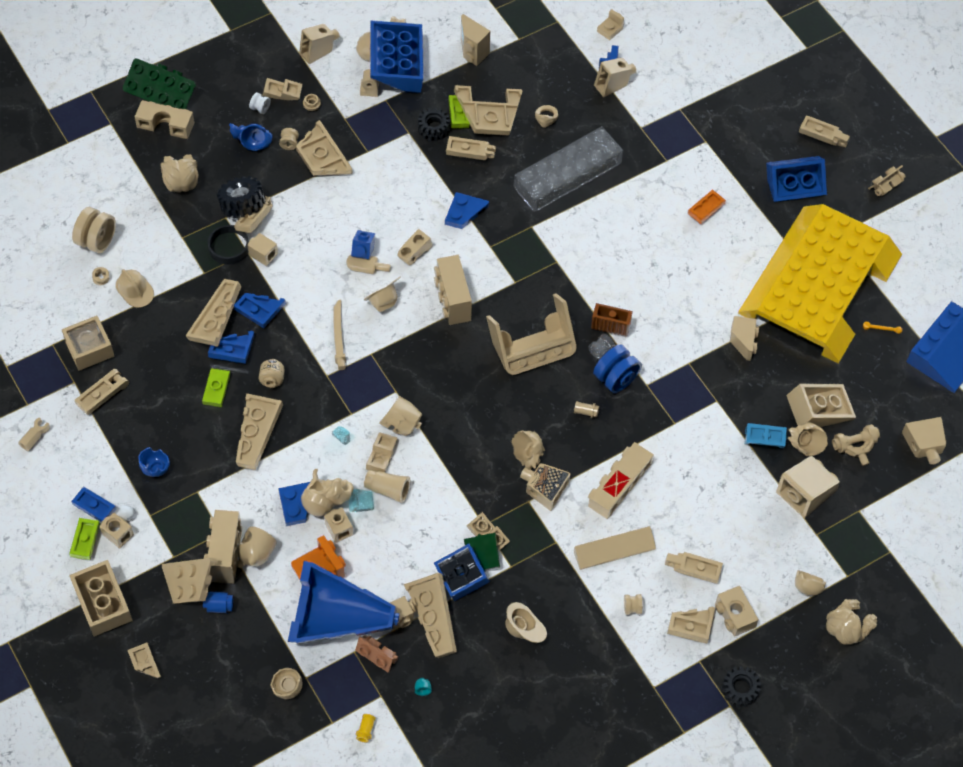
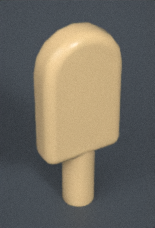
[346,255,391,274]

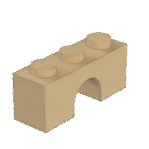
[135,100,194,139]

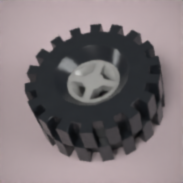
[217,176,266,218]

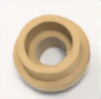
[303,94,321,111]

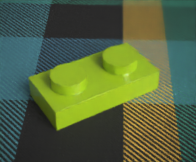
[448,95,470,128]
[69,518,100,560]

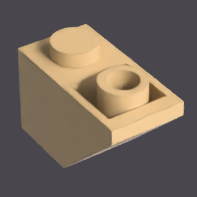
[730,316,759,361]

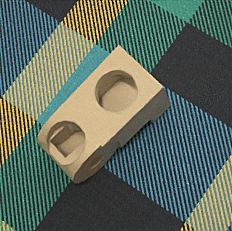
[397,229,432,265]

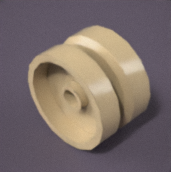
[72,206,116,254]

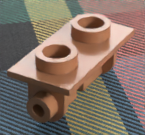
[355,635,399,672]

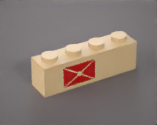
[588,442,654,519]

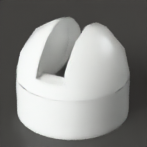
[119,505,134,521]

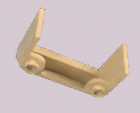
[486,294,576,375]

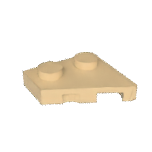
[667,607,715,644]

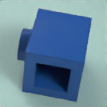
[351,230,375,259]

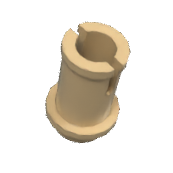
[574,401,599,418]

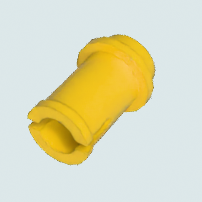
[356,714,376,743]

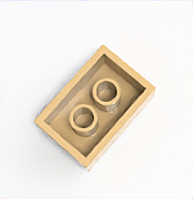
[434,254,472,325]
[204,510,242,584]
[69,560,133,636]

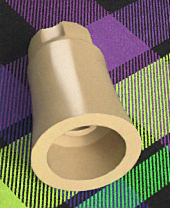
[364,470,410,503]

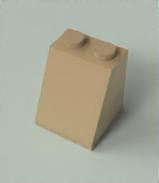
[776,456,840,519]

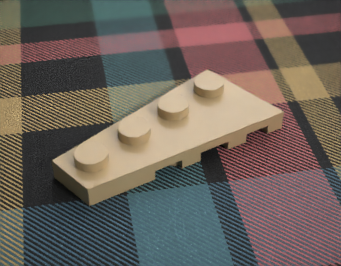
[186,279,241,347]
[236,393,283,470]
[404,573,457,658]

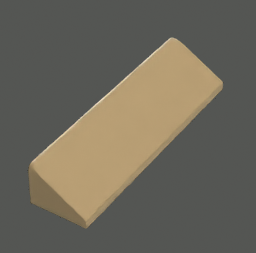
[574,526,656,570]

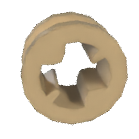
[92,267,109,285]

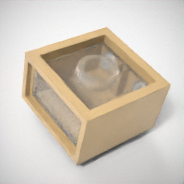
[61,315,114,371]

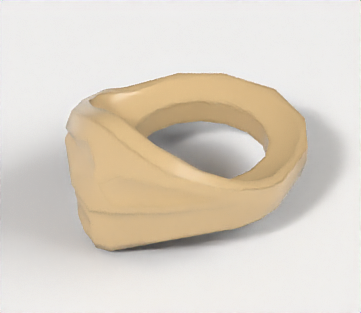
[535,105,558,128]

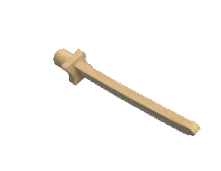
[333,300,346,370]

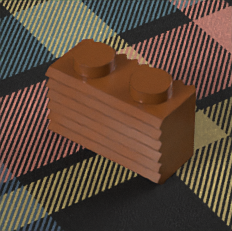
[591,303,633,337]

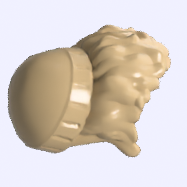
[301,469,354,517]

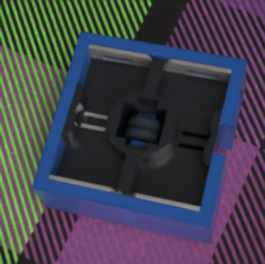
[434,544,490,601]

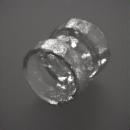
[588,333,615,360]

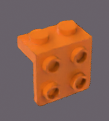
[291,535,346,580]

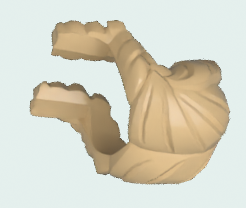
[161,154,199,192]
[826,599,877,645]

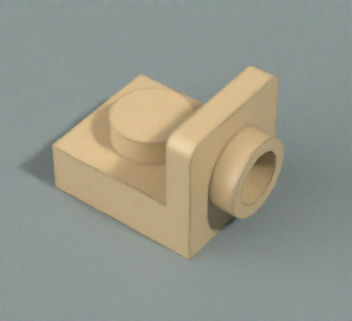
[597,9,624,40]

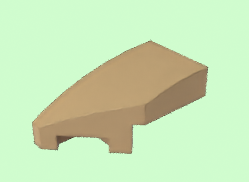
[128,643,161,678]

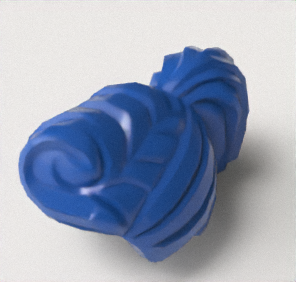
[229,123,272,151]

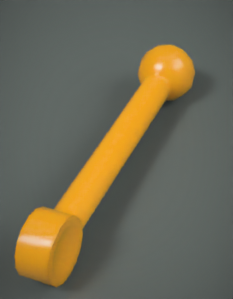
[863,322,902,334]

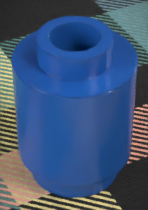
[203,592,233,613]

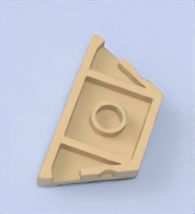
[296,120,353,176]
[162,558,217,604]

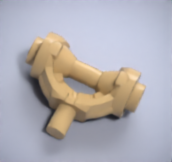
[832,424,880,466]

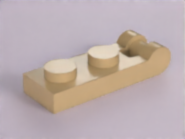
[74,369,129,415]

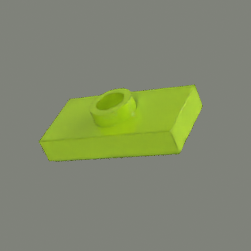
[202,368,230,407]

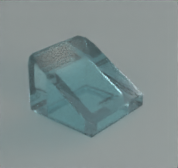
[348,489,374,512]

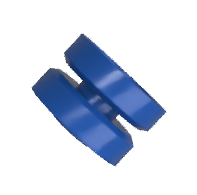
[593,344,642,393]

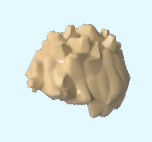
[787,422,828,456]
[512,430,545,470]

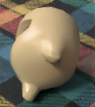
[237,527,277,568]

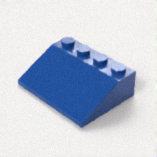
[370,20,423,92]
[907,301,963,393]

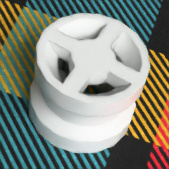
[249,93,271,114]

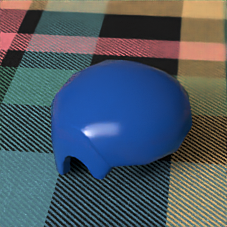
[138,447,170,477]

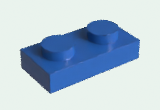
[71,486,116,523]

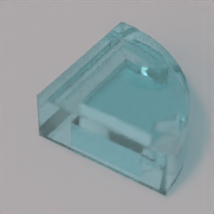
[332,426,350,445]

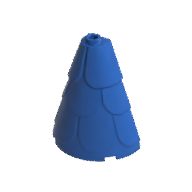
[288,561,400,643]

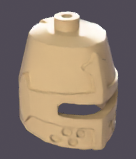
[379,396,422,436]

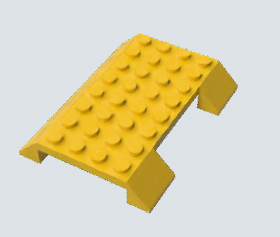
[738,204,902,364]

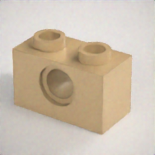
[715,585,759,637]

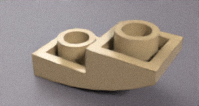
[466,512,510,551]

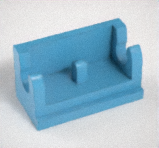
[744,423,787,448]

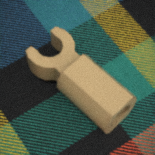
[18,418,50,451]

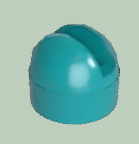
[415,678,431,696]

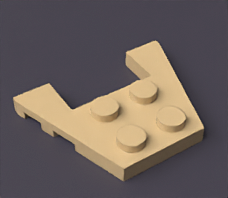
[454,85,522,135]

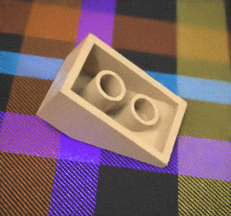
[786,384,856,427]

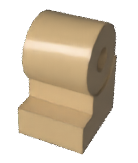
[360,69,379,97]

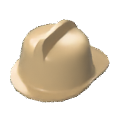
[116,269,154,308]
[364,276,401,312]
[505,602,547,643]

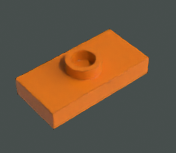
[688,189,726,224]

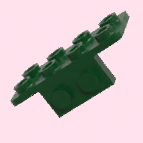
[123,58,196,110]

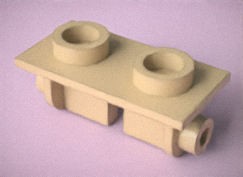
[868,165,905,196]

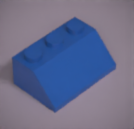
[766,156,827,202]

